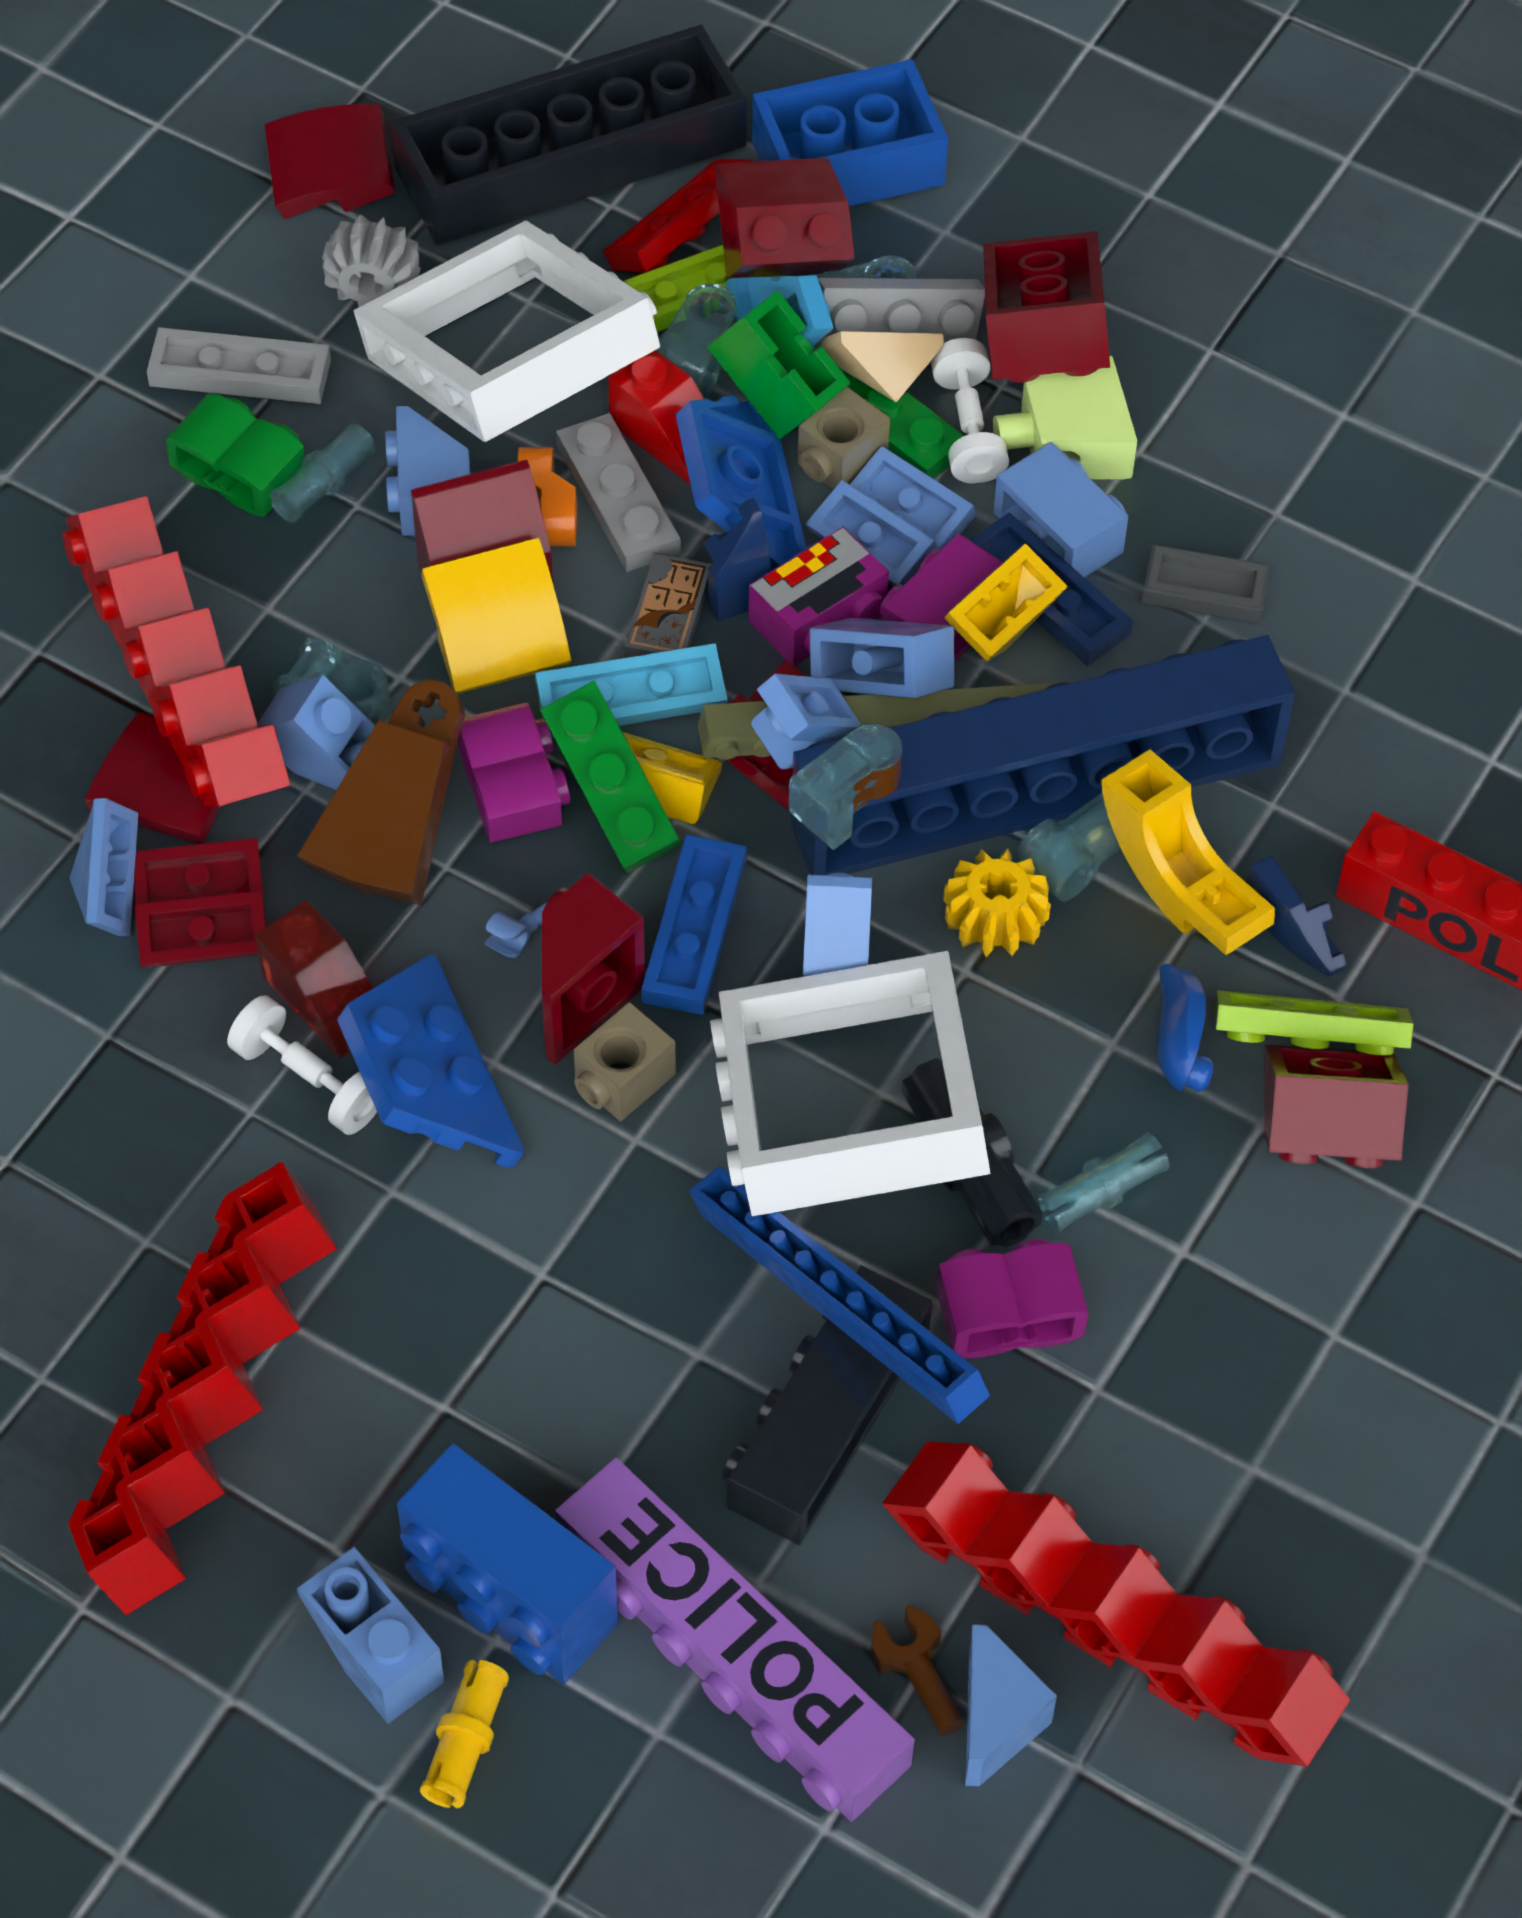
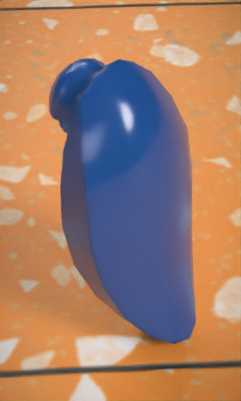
[1157,963,1214,1092]

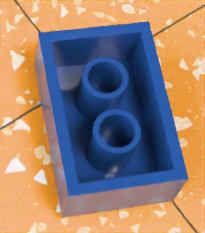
[752,59,948,206]
[397,1443,618,1685]

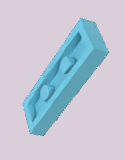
[535,643,728,737]

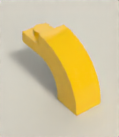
[1101,749,1275,956]

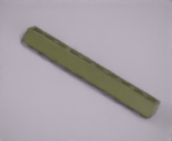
[698,681,1077,760]

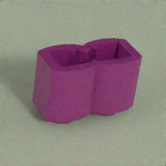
[457,703,570,843]
[936,1239,1089,1358]

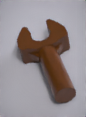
[871,1605,965,1736]

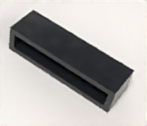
[723,1265,932,1546]

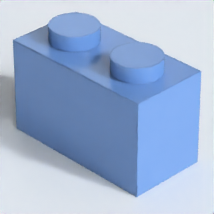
[993,442,1128,577]
[810,618,954,698]

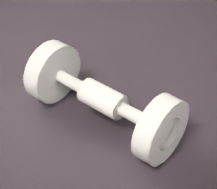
[931,338,1009,484]
[227,995,377,1135]

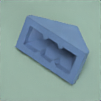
[69,798,138,936]

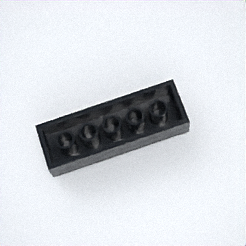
[391,24,747,245]

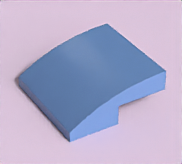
[805,446,977,586]

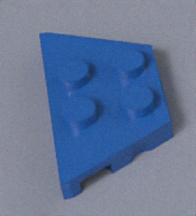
[675,395,807,569]
[337,955,525,1168]

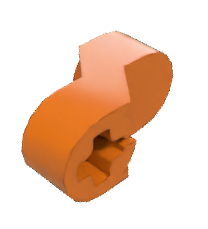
[518,447,577,547]

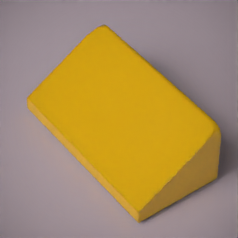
[623,732,723,824]

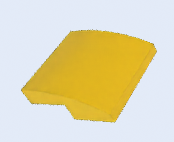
[421,538,572,695]

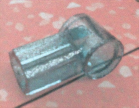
[1015,792,1121,902]

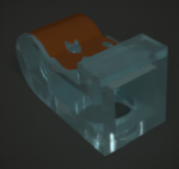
[789,724,903,850]

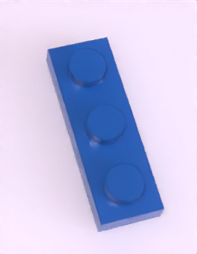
[641,834,747,1015]

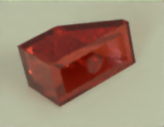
[255,900,373,1059]

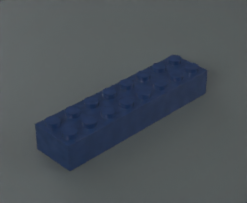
[791,635,1295,876]

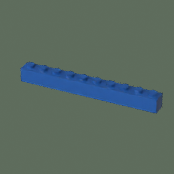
[689,1165,990,1424]

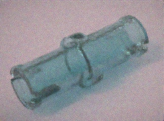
[270,423,376,522]
[1036,1133,1169,1233]

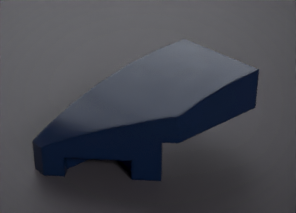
[704,498,771,622]
[1247,856,1346,976]

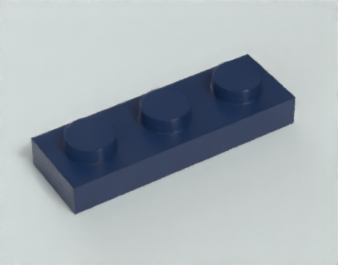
[970,512,1133,666]

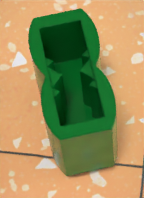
[166,393,306,517]

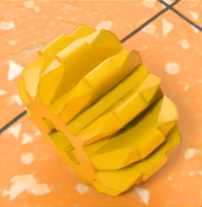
[943,848,1051,957]

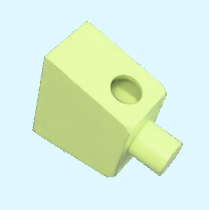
[993,356,1137,479]

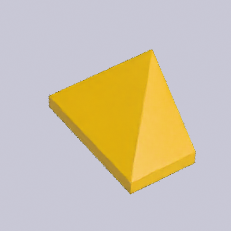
[944,543,1068,661]

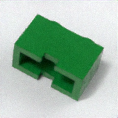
[707,290,850,440]

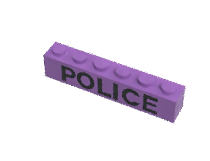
[555,1458,915,1823]

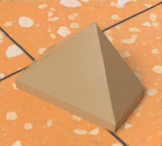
[814,331,944,402]

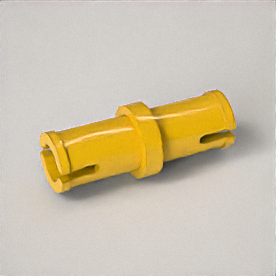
[420,1660,509,1808]

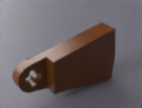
[297,680,465,906]

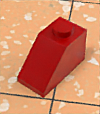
[608,350,704,485]

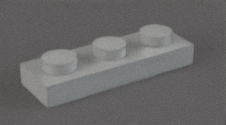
[818,278,985,342]
[147,327,331,404]
[556,413,681,573]

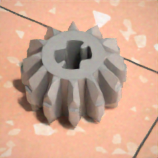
[322,214,421,308]

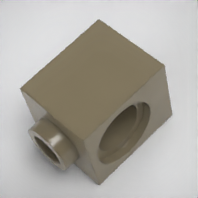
[798,387,890,490]
[574,1002,676,1122]

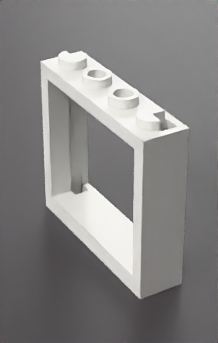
[353,220,660,442]
[710,951,990,1216]

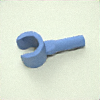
[485,902,547,958]

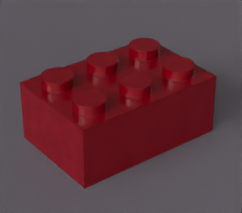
[983,231,1110,383]

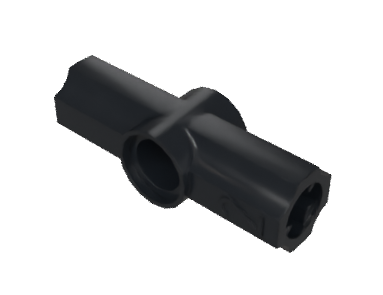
[901,1058,1042,1248]

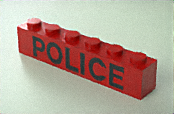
[1335,811,1522,990]

